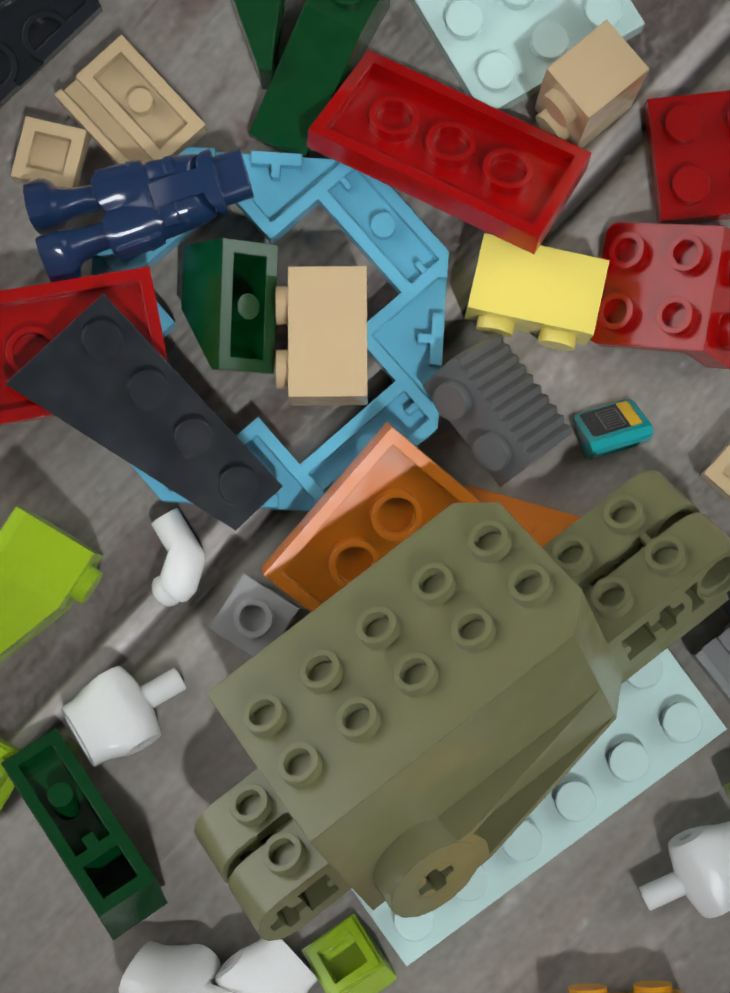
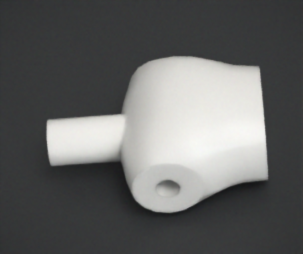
[61,666,186,767]
[639,821,730,919]
[214,939,318,993]
[119,940,234,993]

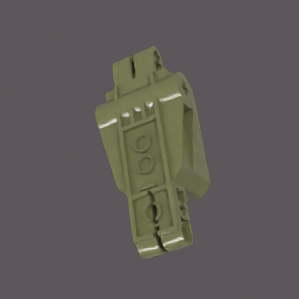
[194,470,730,941]

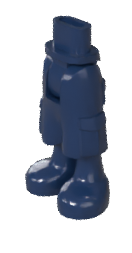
[23,149,254,282]

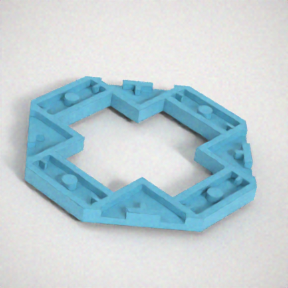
[91,147,449,512]

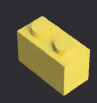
[464,233,610,351]

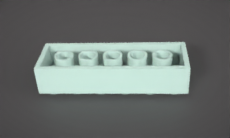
[351,648,727,967]

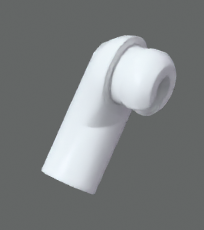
[151,508,205,607]

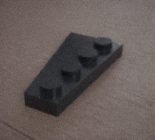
[5,293,283,531]

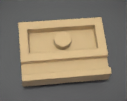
[54,34,208,164]

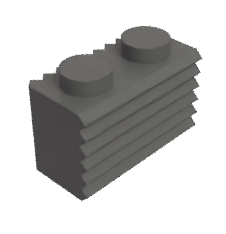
[422,333,572,487]

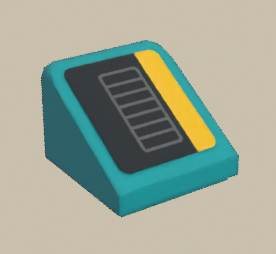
[573,399,655,460]

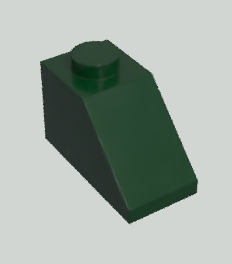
[181,238,278,374]

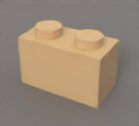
[534,20,649,148]
[276,266,368,406]

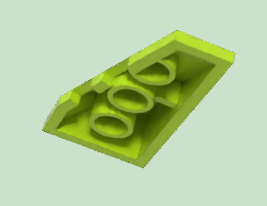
[0,506,104,664]

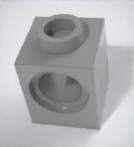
[208,573,302,657]

